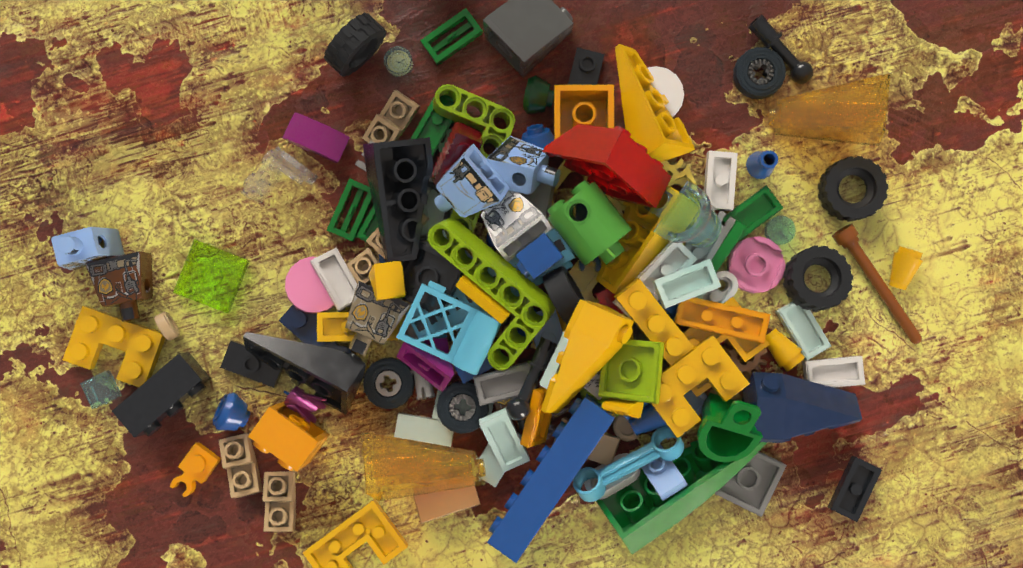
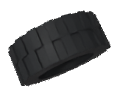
[324,13,386,77]
[817,156,889,222]
[783,245,853,312]

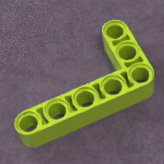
[433,84,515,240]
[428,218,555,370]

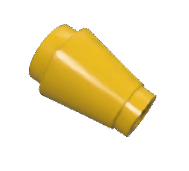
[888,246,923,290]
[765,328,805,372]

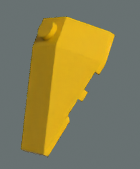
[615,44,695,162]
[596,186,699,295]

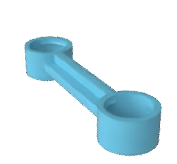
[573,426,684,502]

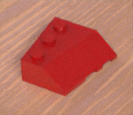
[542,124,672,208]

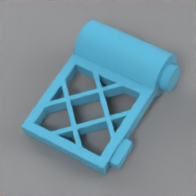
[396,280,502,375]

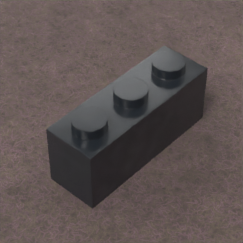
[112,352,211,438]

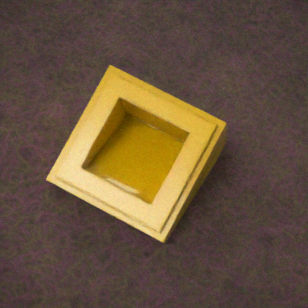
[368,261,406,301]
[601,398,644,419]

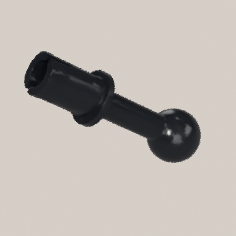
[747,14,814,84]
[507,337,558,421]

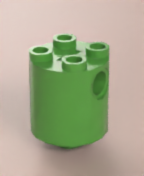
[547,180,632,266]

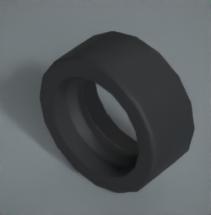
[543,266,585,325]

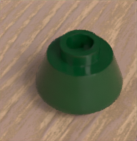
[522,75,554,114]

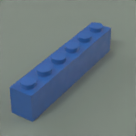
[487,393,616,563]

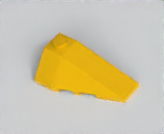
[541,299,634,413]

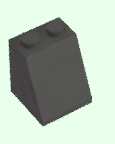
[483,0,574,78]

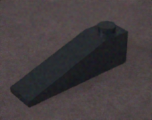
[363,137,434,262]
[243,332,365,415]

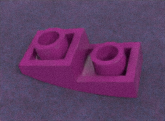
[282,112,350,163]

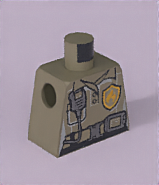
[345,281,411,356]

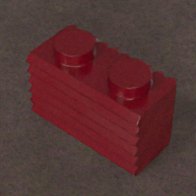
[432,122,483,184]

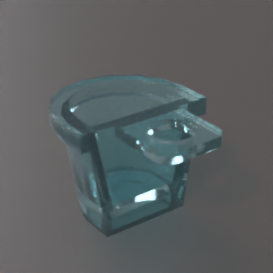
[644,181,722,248]

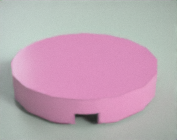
[726,236,786,293]
[285,257,335,314]

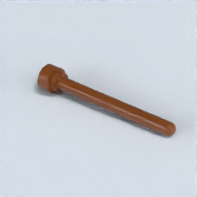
[832,223,922,344]

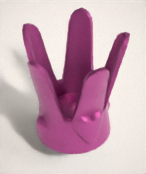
[284,386,327,425]

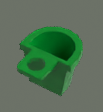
[697,393,763,462]

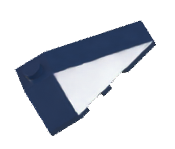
[742,372,862,443]

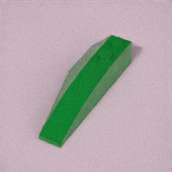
[596,440,768,555]

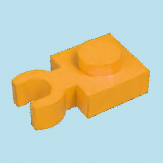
[170,442,221,497]

